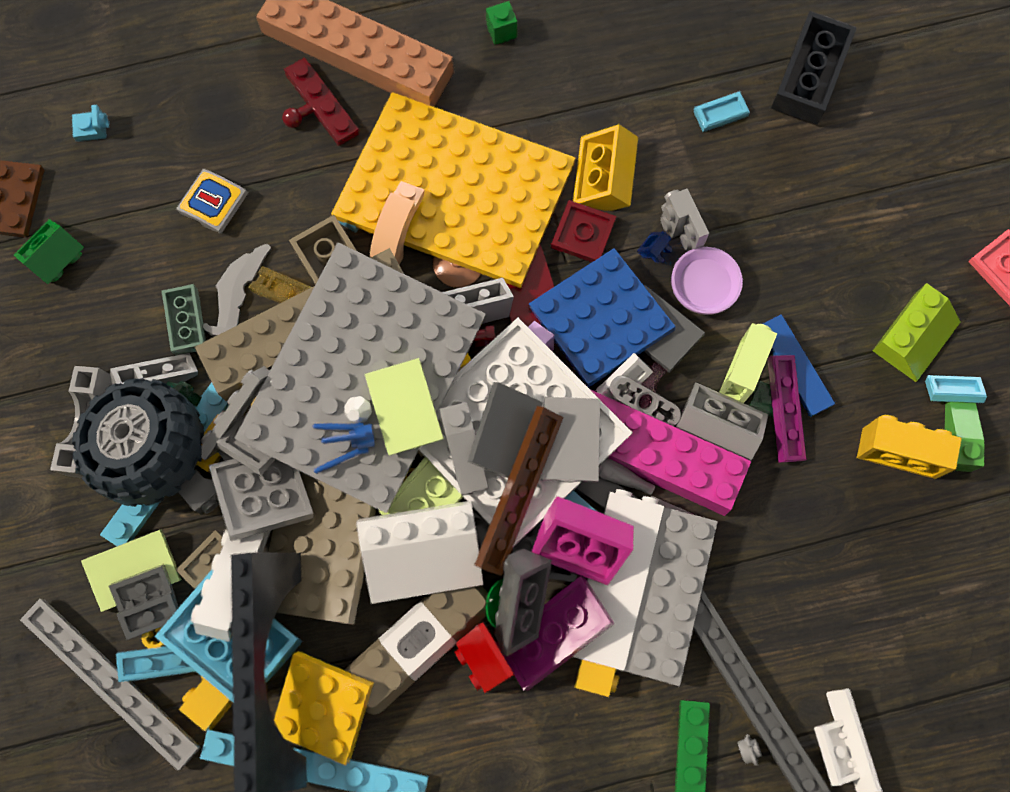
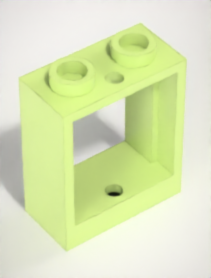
[719,323,777,403]

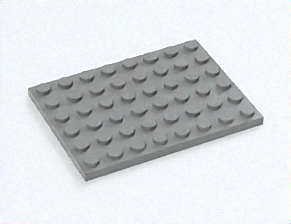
[234,243,486,513]

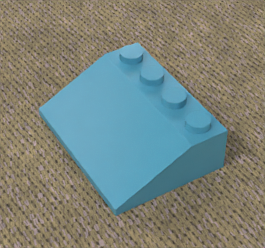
[155,570,303,702]

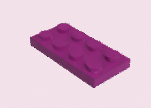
[496,576,615,691]

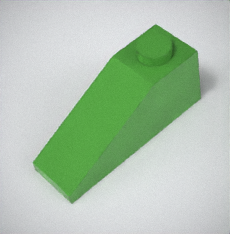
[945,401,984,472]

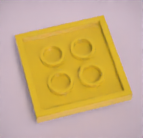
[274,651,374,766]

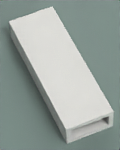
[572,489,664,671]

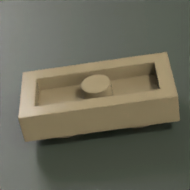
[176,530,223,589]

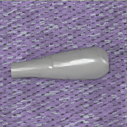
[599,458,655,495]

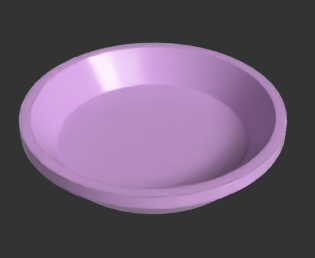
[671,247,742,315]

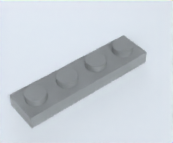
[201,366,270,460]

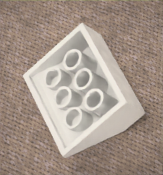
[356,501,483,604]

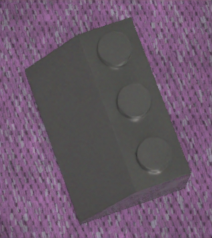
[495,549,552,656]

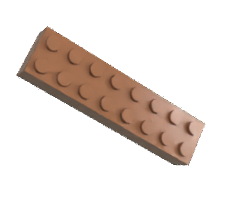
[256,0,454,107]

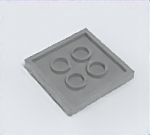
[209,459,313,542]

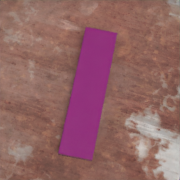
[767,355,806,463]

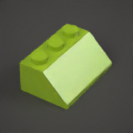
[873,283,960,382]

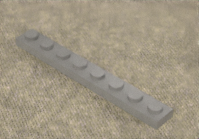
[20,599,201,771]

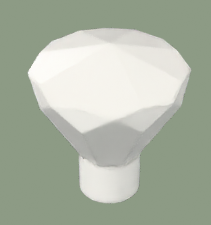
[344,396,372,423]

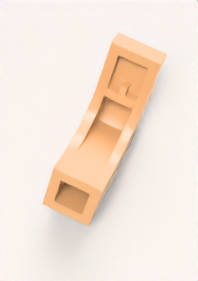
[370,181,425,265]

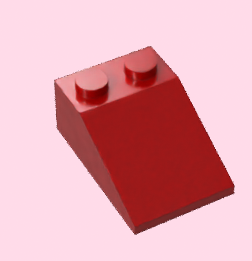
[454,623,514,693]

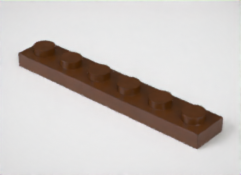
[474,406,564,576]

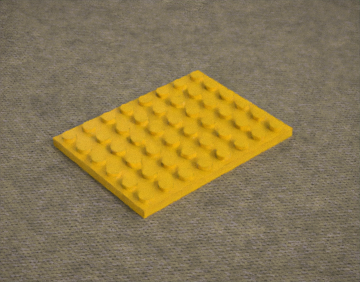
[331,92,575,288]

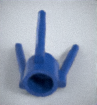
[313,422,375,474]

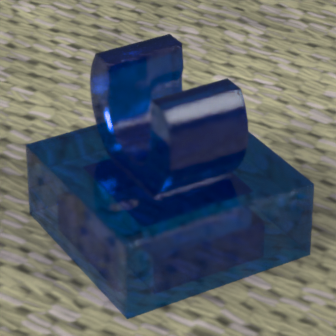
[637,231,673,263]

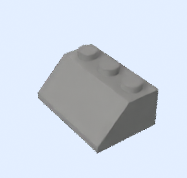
[676,382,768,461]

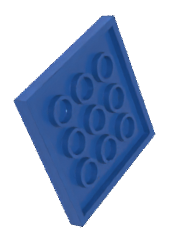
[529,248,676,388]

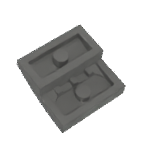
[109,564,179,640]

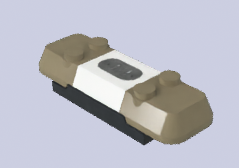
[344,585,488,714]

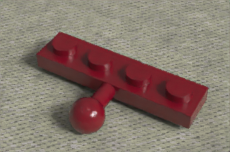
[282,58,359,146]

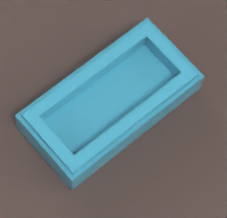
[693,91,750,132]
[925,375,987,403]

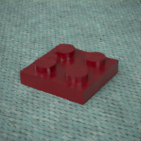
[551,200,616,262]

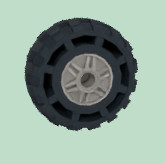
[72,378,205,507]

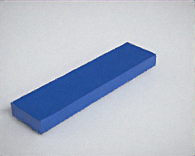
[763,314,835,417]

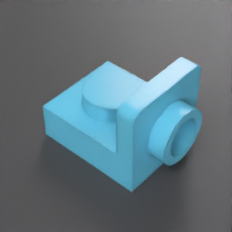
[72,105,109,141]

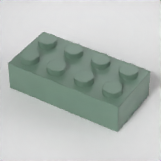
[162,284,206,356]

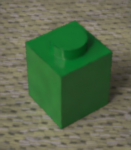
[486,1,517,45]

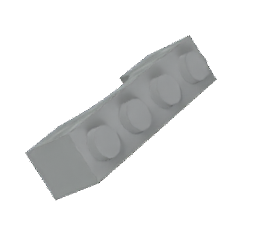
[50,366,110,478]

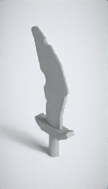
[203,244,271,337]

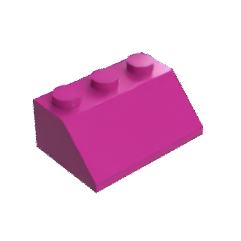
[532,496,634,585]

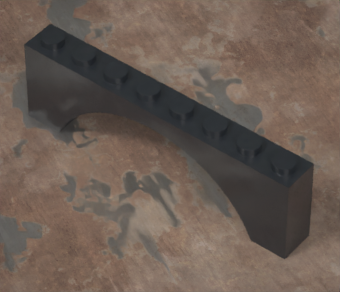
[231,552,307,792]

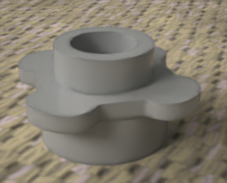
[738,734,762,766]

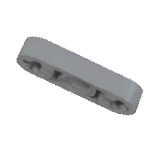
[610,375,681,426]

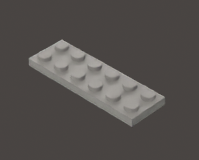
[624,507,718,686]

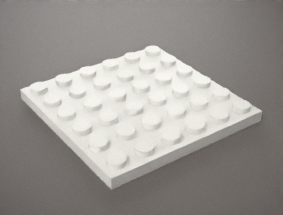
[419,318,632,547]

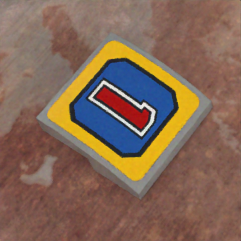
[176,169,248,234]

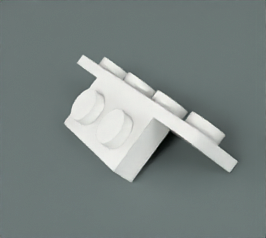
[814,689,882,792]

